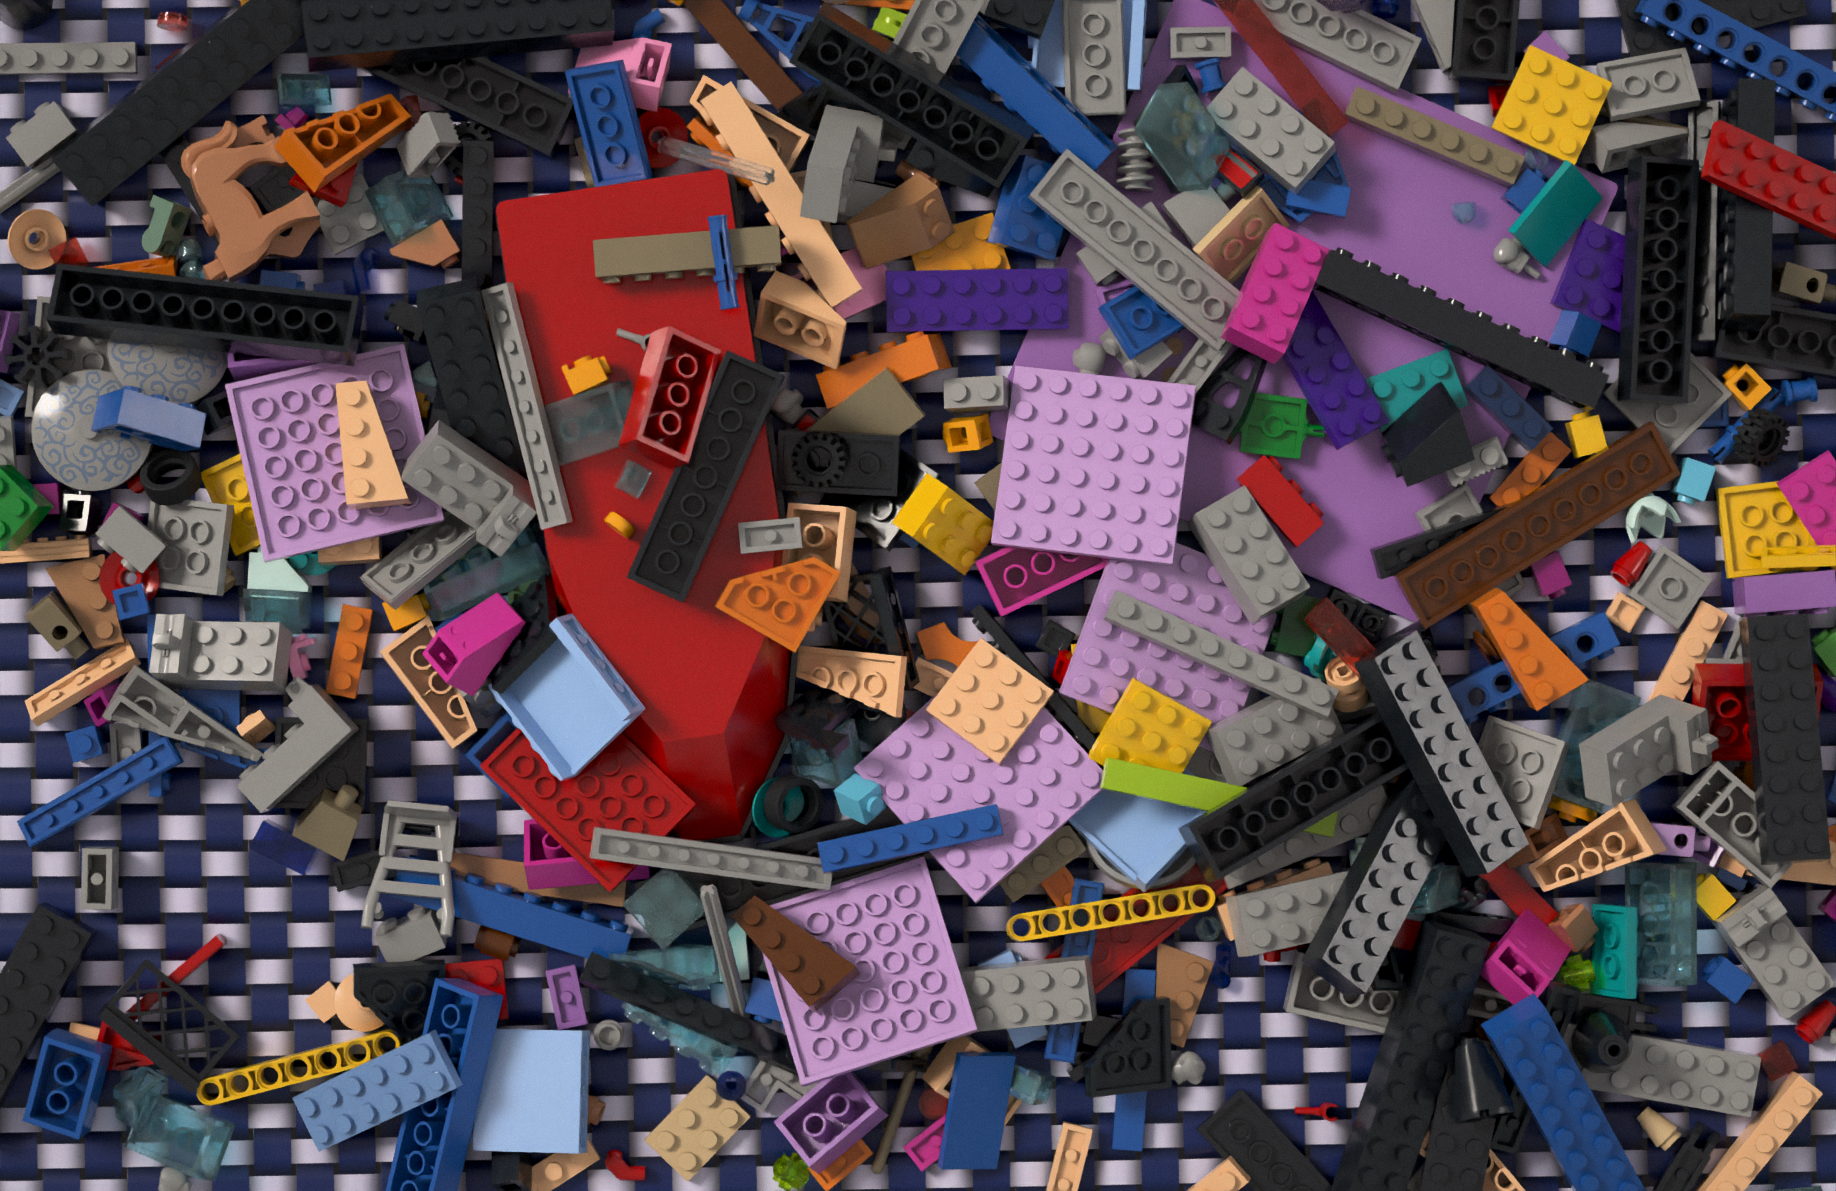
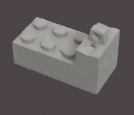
[800,105,898,223]
[401,420,537,557]
[149,614,293,691]
[237,677,359,813]
[1579,694,1719,807]
[1671,761,1793,888]
[1710,884,1836,1020]

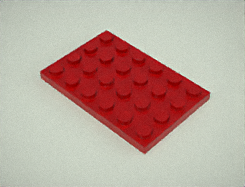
[480,728,697,894]

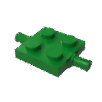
[1239,393,1325,460]

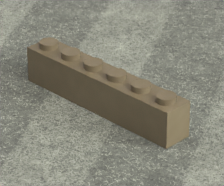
[1342,86,1525,188]
[593,225,782,284]

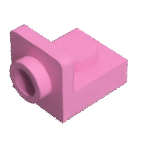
[289,634,317,680]

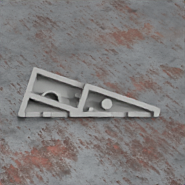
[102,664,263,762]

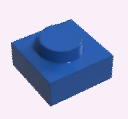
[112,583,151,621]

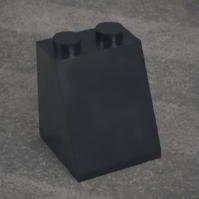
[1381,382,1475,487]

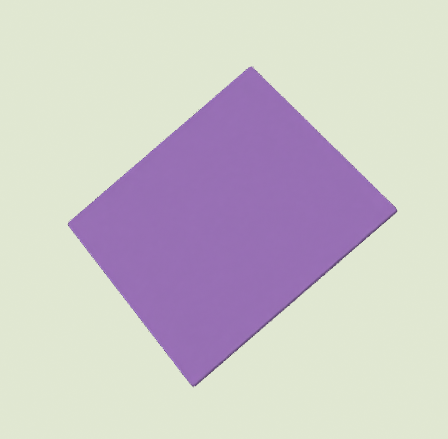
[989,0,1618,622]

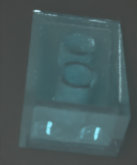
[544,380,634,466]
[609,944,720,991]
[124,1090,236,1181]

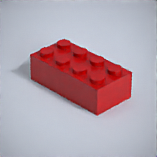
[618,326,721,469]

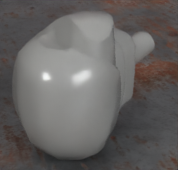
[1493,238,1541,279]
[1072,342,1106,375]
[771,388,805,426]
[1171,1051,1206,1085]
[158,1166,192,1191]

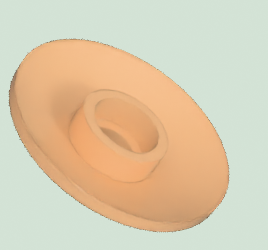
[7,209,66,270]
[334,973,385,1032]

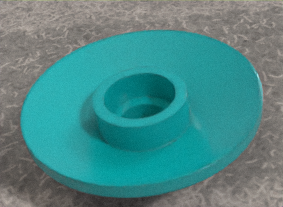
[752,777,804,837]

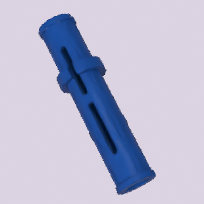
[707,215,740,310]
[1707,386,1785,464]

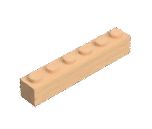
[0,535,93,564]

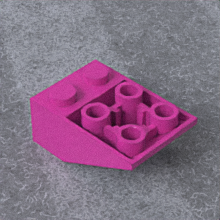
[422,592,526,696]
[1480,908,1571,1005]

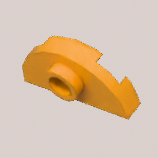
[1548,796,1598,823]

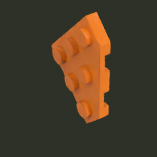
[714,557,841,652]

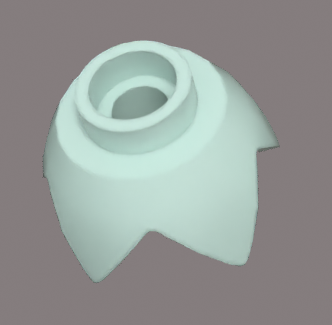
[1626,493,1681,544]

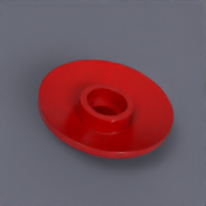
[638,107,688,168]
[99,551,160,605]

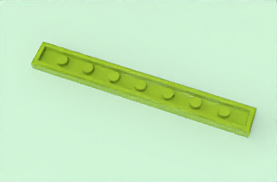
[1100,758,1338,838]

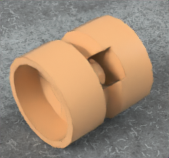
[1324,655,1368,713]

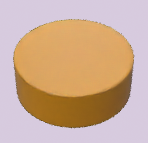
[604,511,635,539]

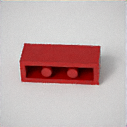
[1235,455,1324,548]

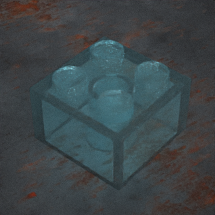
[623,868,705,950]

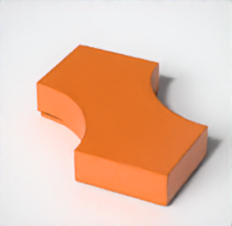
[916,622,978,667]

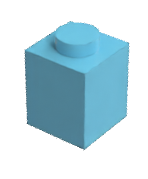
[1670,457,1716,506]
[834,773,887,825]

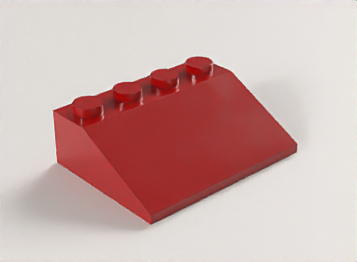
[1692,663,1824,761]

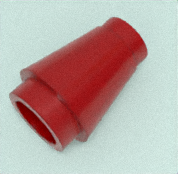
[1610,541,1652,587]
[1794,999,1836,1045]

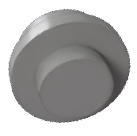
[594,1020,624,1050]

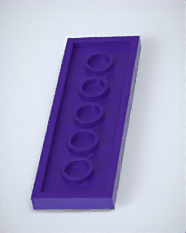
[886,268,1069,333]
[1282,290,1389,450]

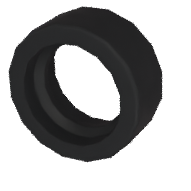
[140,448,202,506]
[764,774,824,834]

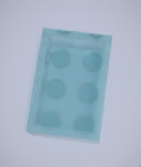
[1134,82,1232,191]

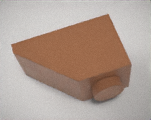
[389,219,462,269]
[1506,812,1568,869]
[1547,903,1599,953]

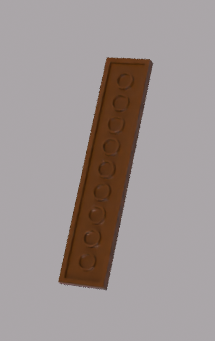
[1394,421,1681,629]

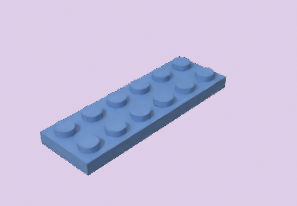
[292,1029,463,1152]

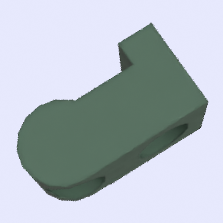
[142,195,192,258]

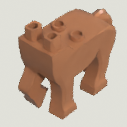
[181,115,321,282]

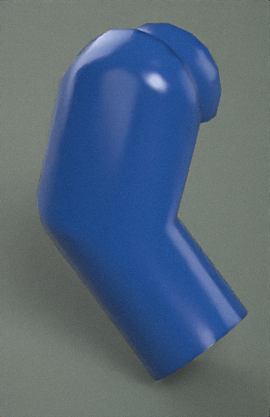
[631,9,665,39]

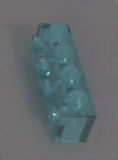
[621,1002,738,1076]

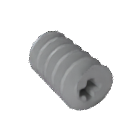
[1116,127,1155,191]

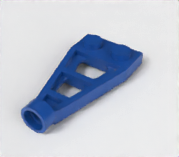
[737,0,820,83]

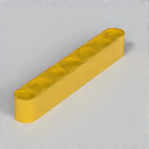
[1006,884,1215,942]
[196,1029,403,1105]

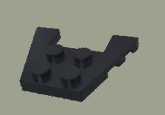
[775,689,887,759]

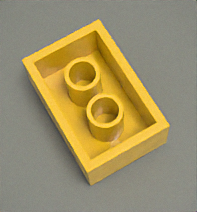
[891,473,994,575]

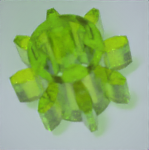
[1560,954,1596,992]
[773,1152,810,1191]

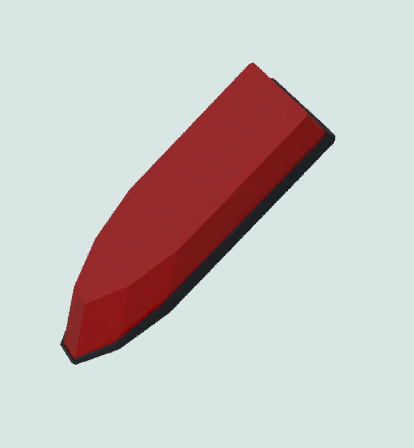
[496,169,798,844]

